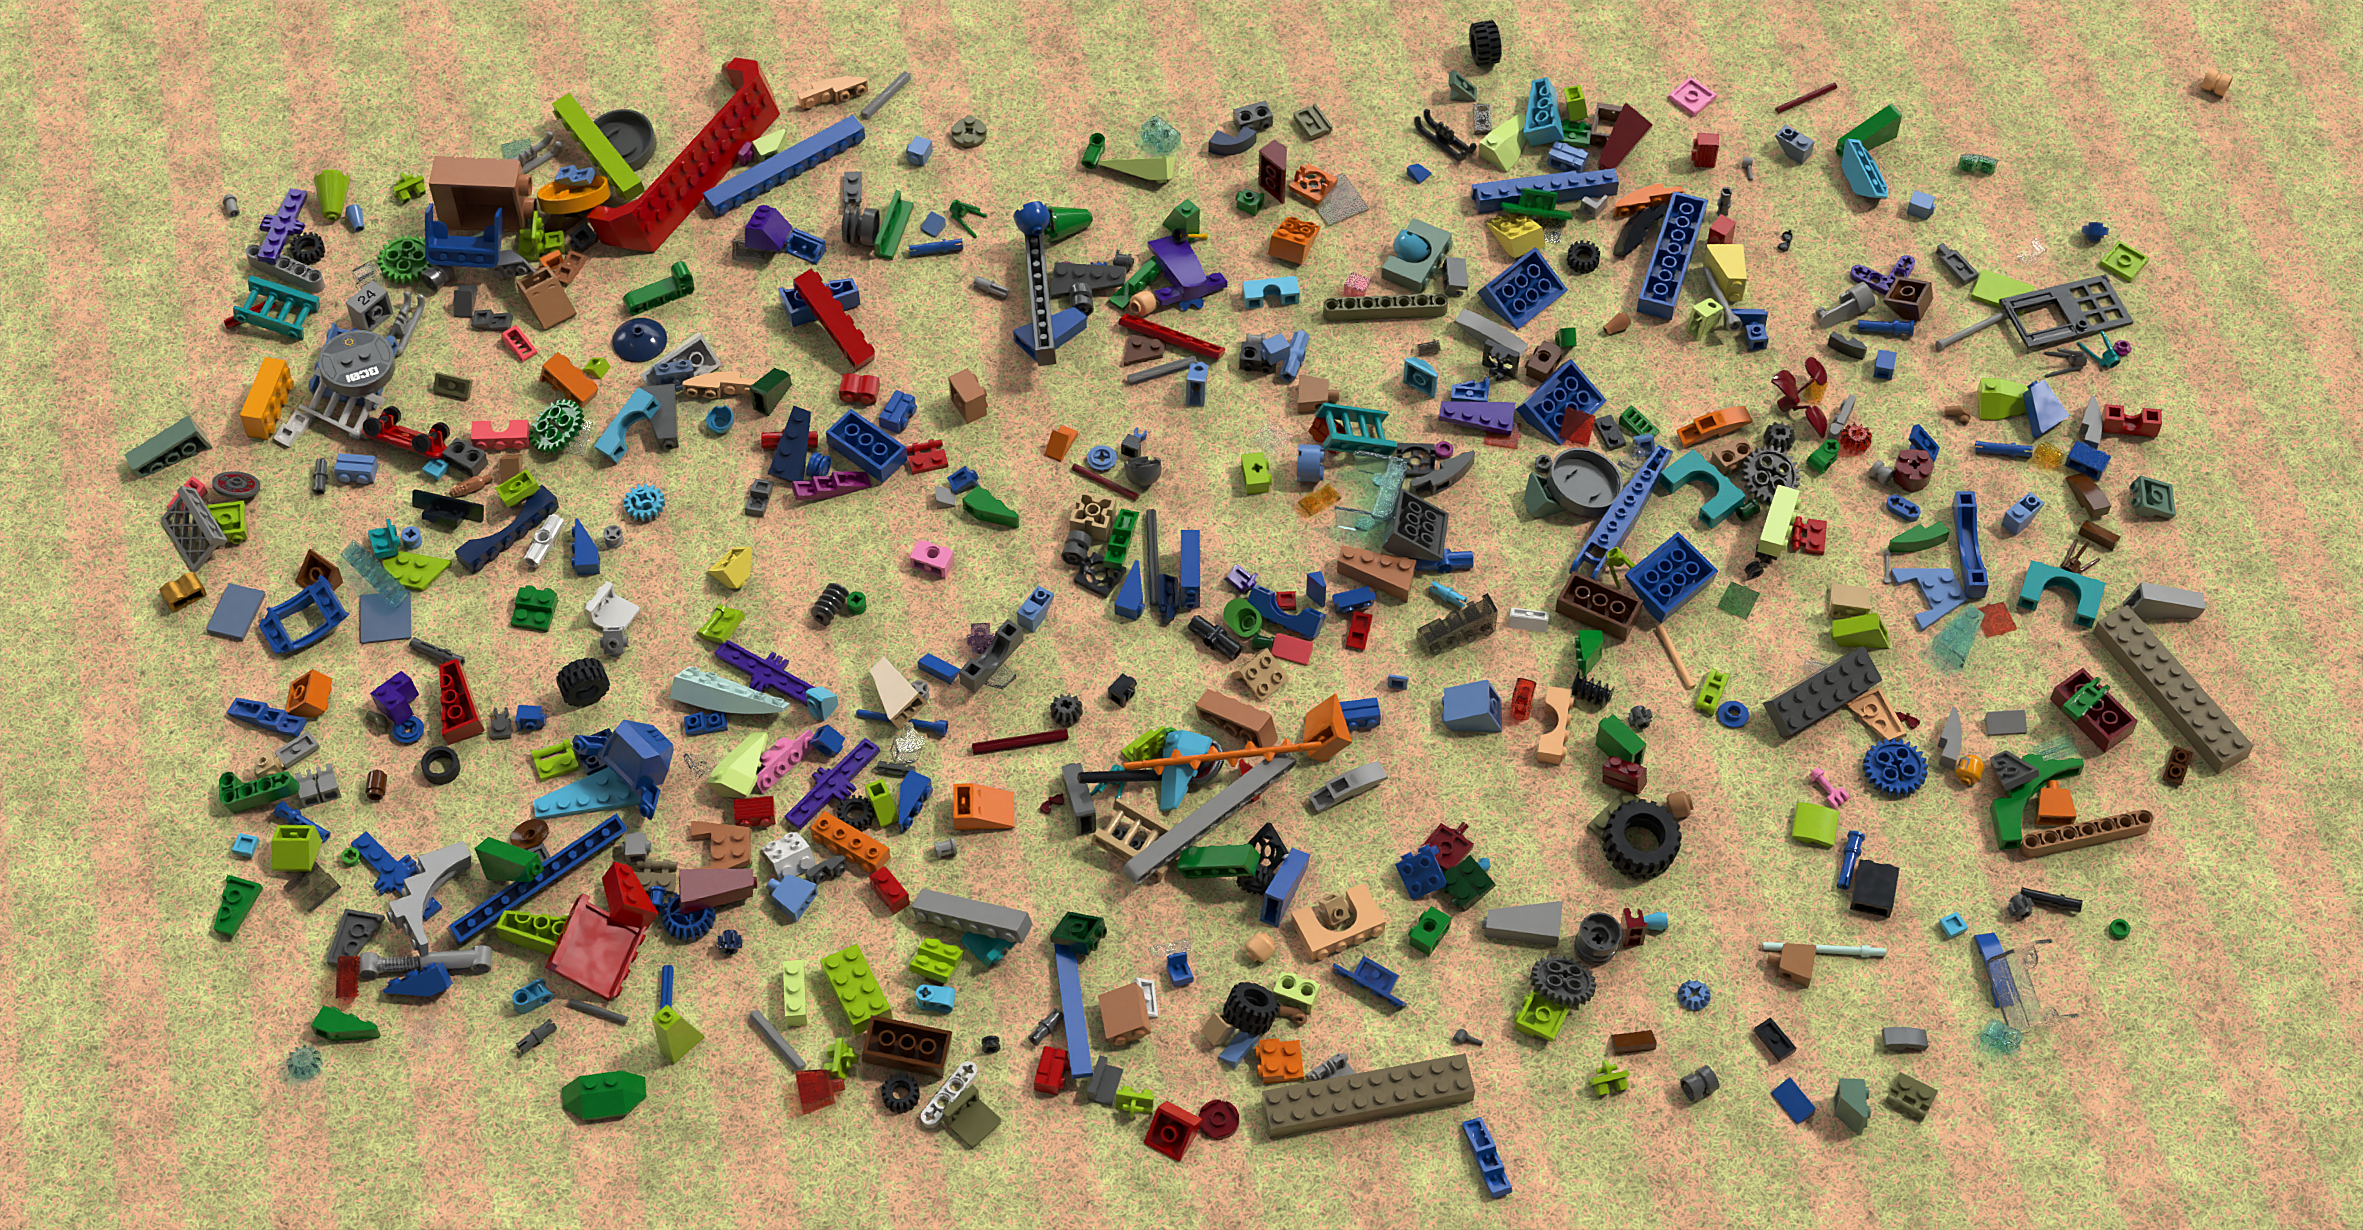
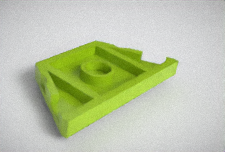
[382,551,452,591]

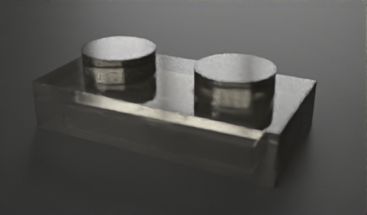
[1473,104,1492,135]

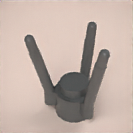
[2044,348,2087,378]

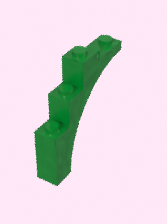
[1990,754,2084,850]

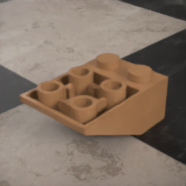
[516,265,577,330]

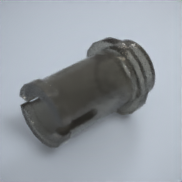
[1417,339,1441,356]

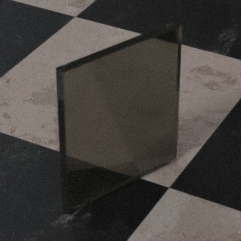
[1304,173,1369,227]

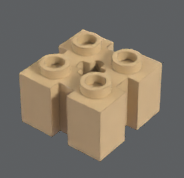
[1069,490,1117,541]

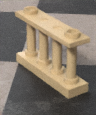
[1092,798,1171,882]

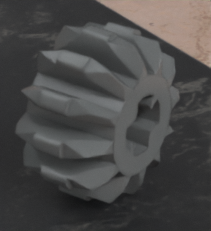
[1763,421,1796,452]
[1050,693,1083,726]

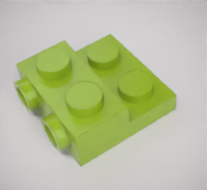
[495,469,540,508]
[206,500,248,547]
[909,938,964,984]
[1513,990,1570,1042]

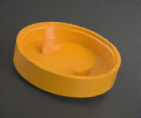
[537,174,610,214]

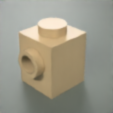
[1201,1012,1236,1045]

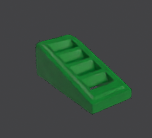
[1619,405,1660,437]

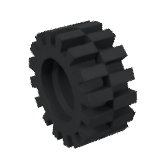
[290,232,325,265]
[1567,240,1600,274]
[837,795,874,832]
[1236,863,1275,895]
[881,1073,920,1113]

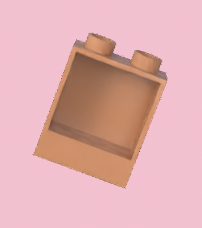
[429,156,538,233]

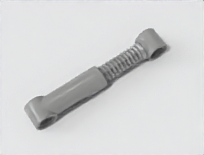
[358,945,492,979]

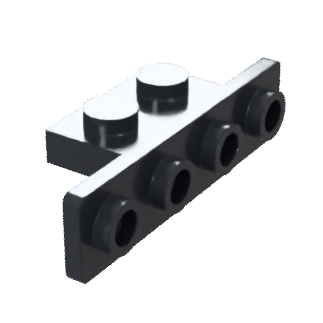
[412,489,484,527]

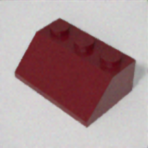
[1258,139,1287,204]

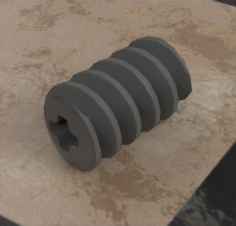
[811,583,849,626]

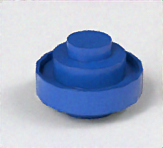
[2081,222,2109,241]

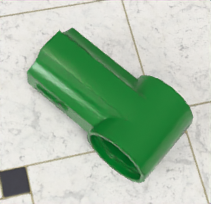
[1081,133,1105,169]

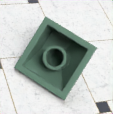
[1524,472,1567,518]

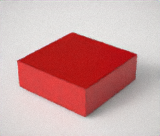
[1276,591,1297,611]

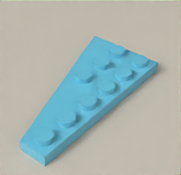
[534,767,641,820]

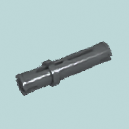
[409,637,465,667]

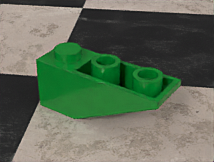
[962,485,1019,528]
[1574,630,1603,677]
[311,1005,381,1041]

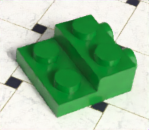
[510,585,559,632]

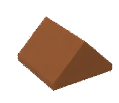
[295,549,344,591]

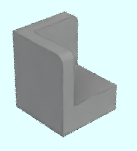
[1580,195,1608,219]

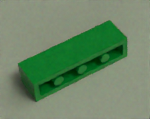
[1177,844,1260,879]

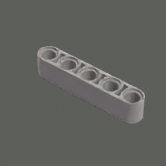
[246,244,325,293]

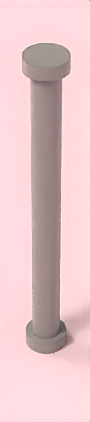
[1935,310,2009,351]

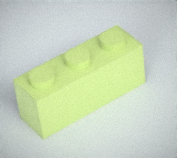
[783,960,808,1027]

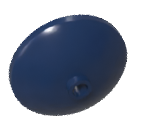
[612,318,667,363]

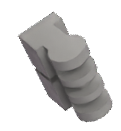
[295,763,342,809]

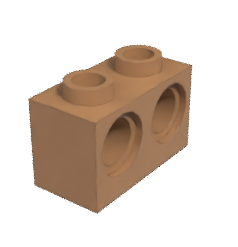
[1710,436,1754,477]

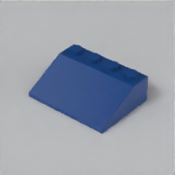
[1477,247,1568,330]
[1515,359,1607,446]
[1624,532,1718,624]

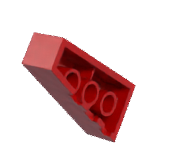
[439,658,485,745]

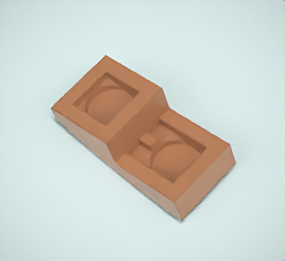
[554,250,588,285]

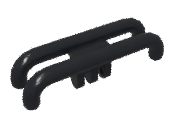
[1414,109,1477,161]

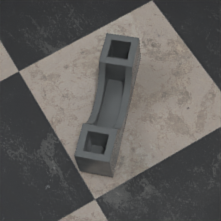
[959,619,1024,693]

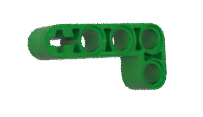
[622,261,695,316]
[219,771,300,813]

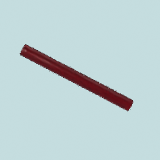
[1775,82,1837,114]
[1072,463,1139,501]

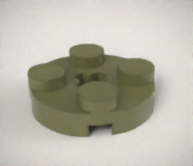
[952,115,987,148]

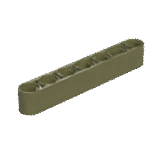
[1323,293,1448,321]

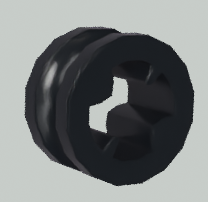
[1744,561,1764,579]
[981,1036,1001,1053]

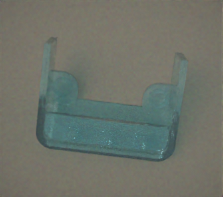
[1334,450,1408,532]

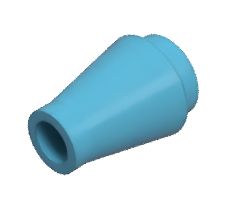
[1643,911,1668,931]

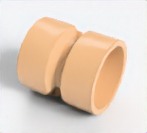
[2201,67,2233,97]

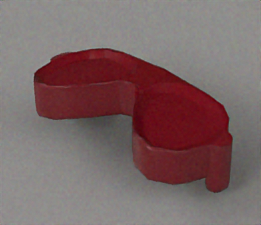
[1895,712,1920,729]
[1040,793,1064,814]

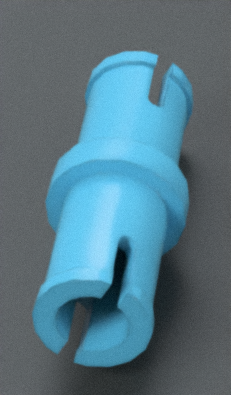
[1429,581,1468,608]

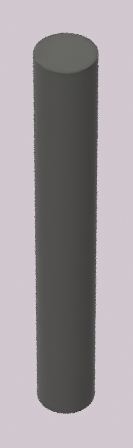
[569,998,628,1025]

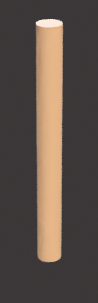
[1656,624,1695,690]

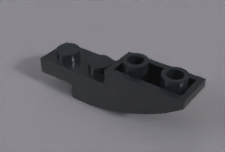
[1613,203,1668,257]

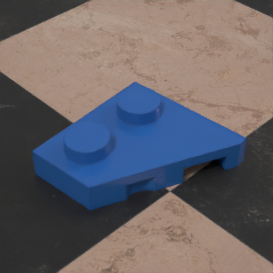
[1450,377,1490,402]

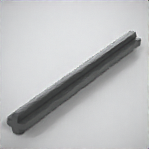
[1146,509,1159,606]

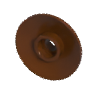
[510,819,549,850]

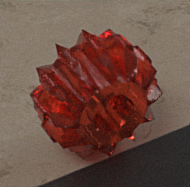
[1840,422,1872,454]

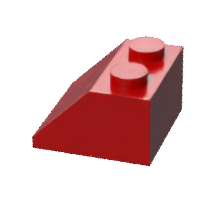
[1143,1101,1203,1162]

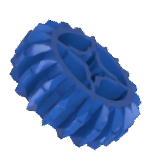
[661,892,716,942]

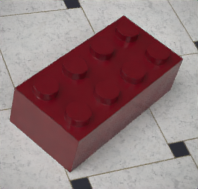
[2050,668,2138,753]

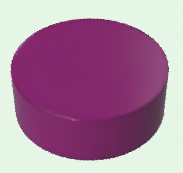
[1435,441,1453,460]

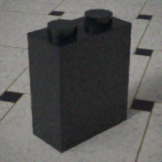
[1850,859,1900,918]

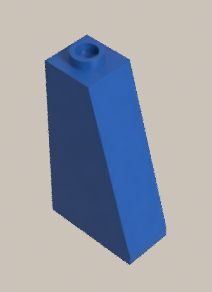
[1013,307,1087,363]
[1259,848,1310,928]

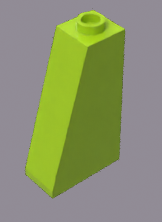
[652,1005,704,1064]

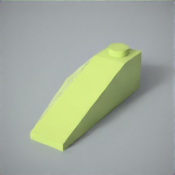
[1479,113,1527,172]
[706,732,768,797]

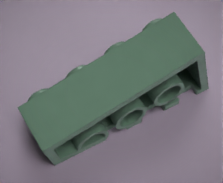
[125,415,213,479]

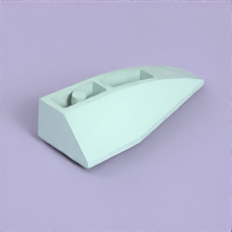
[670,667,790,714]

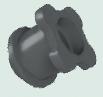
[1113,249,1134,271]

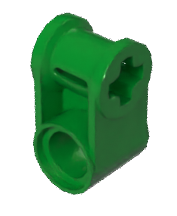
[1555,327,1577,347]
[1806,439,1840,475]

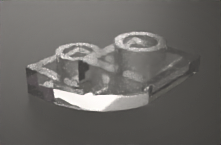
[565,420,593,456]

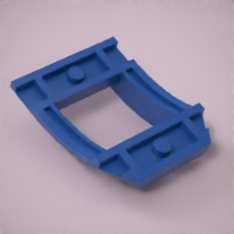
[259,575,350,654]

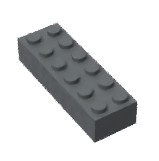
[1763,646,1882,737]

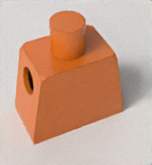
[2035,780,2077,826]

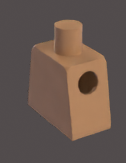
[1298,375,1339,413]
[1767,943,1817,988]

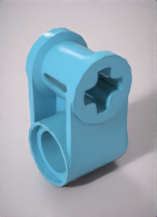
[916,985,956,1013]

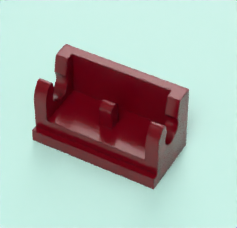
[1620,908,1647,947]

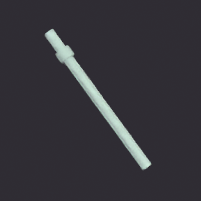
[1763,942,1886,958]

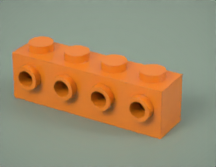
[810,811,891,873]

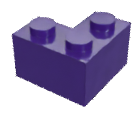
[370,671,419,726]

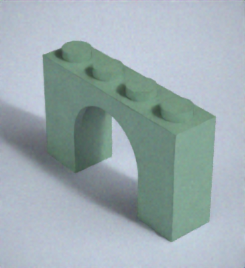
[1381,218,1453,294]

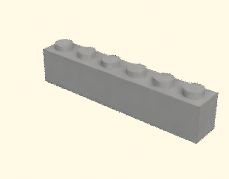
[912,888,1033,943]

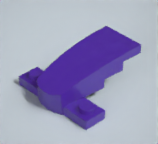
[1148,235,1228,306]

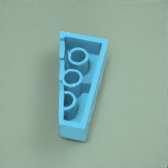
[1523,77,1564,146]

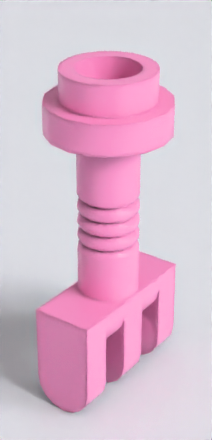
[1810,768,1850,809]

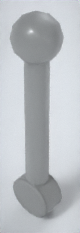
[1883,550,1891,584]

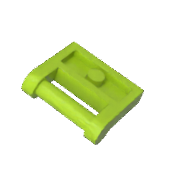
[697,604,746,644]
[531,738,579,782]

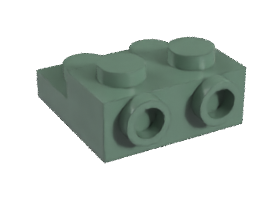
[2129,475,2176,519]

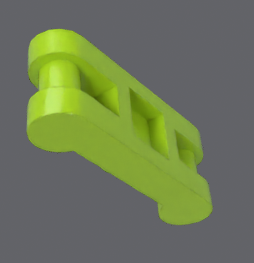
[1695,668,1730,715]

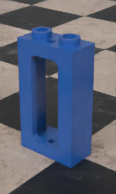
[1181,530,1200,609]

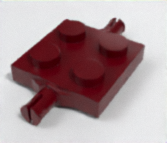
[1418,822,1474,872]

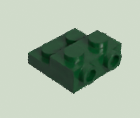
[1441,855,1496,911]
[1050,911,1107,956]

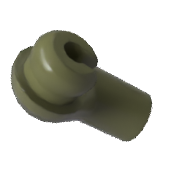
[366,711,389,733]

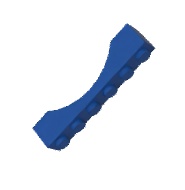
[1952,491,1989,598]

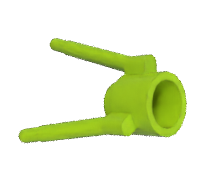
[1606,547,1636,589]

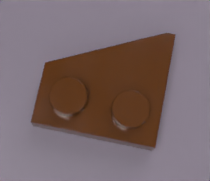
[1124,334,1166,366]

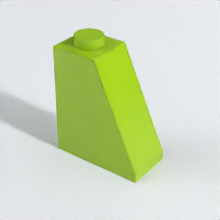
[1830,612,1889,649]

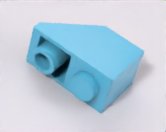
[806,686,838,721]

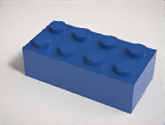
[826,409,908,483]

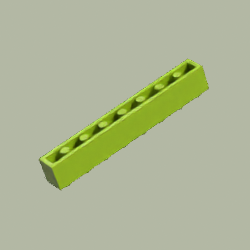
[552,92,645,203]

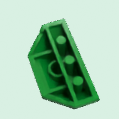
[562,1070,647,1121]

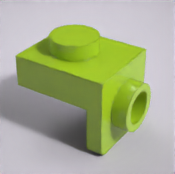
[544,230,566,254]

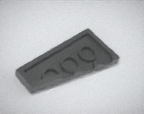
[1050,262,1127,298]

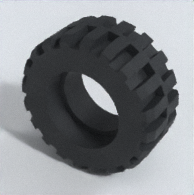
[1602,799,1682,879]

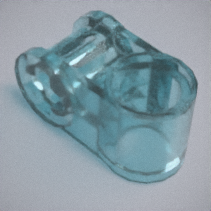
[1980,1019,2023,1054]

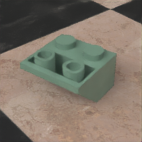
[1834,1078,1871,1135]

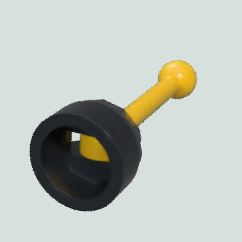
[1172,228,1208,243]

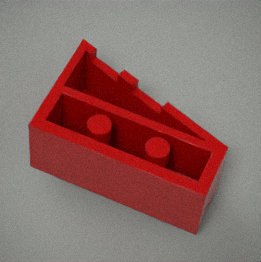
[602,862,659,930]

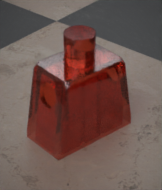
[795,1069,845,1115]

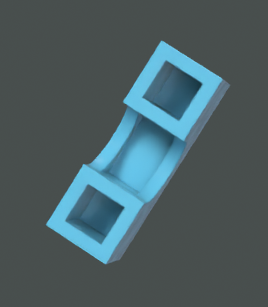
[1242,276,1300,309]

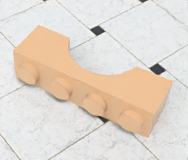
[1537,686,1574,765]

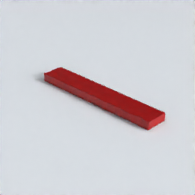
[1118,313,1225,360]

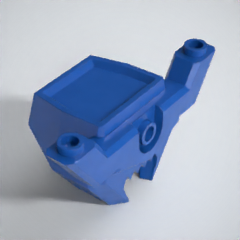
[572,720,674,820]

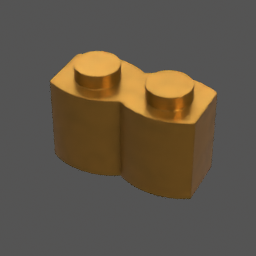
[159,572,207,612]

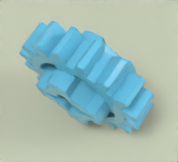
[623,483,665,522]

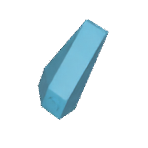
[1160,730,1212,811]

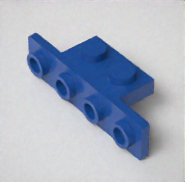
[1332,956,1407,1008]

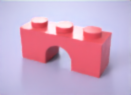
[471,419,530,450]

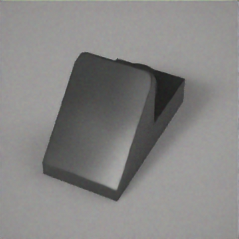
[454,285,478,318]

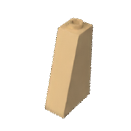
[870,656,928,730]

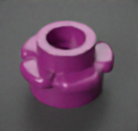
[2113,340,2132,356]

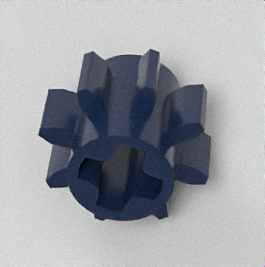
[718,930,742,955]

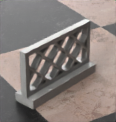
[161,486,228,572]

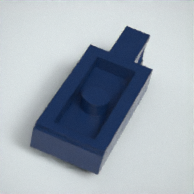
[1158,573,1179,625]

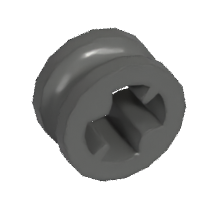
[1535,455,1552,473]

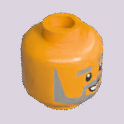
[1955,754,1985,785]

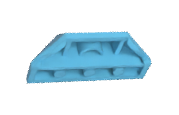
[1841,139,1888,199]

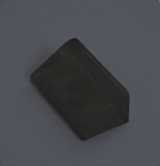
[732,239,770,264]

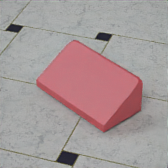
[1271,633,1313,666]

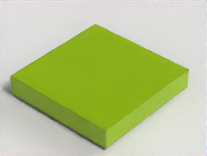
[2099,240,2150,282]

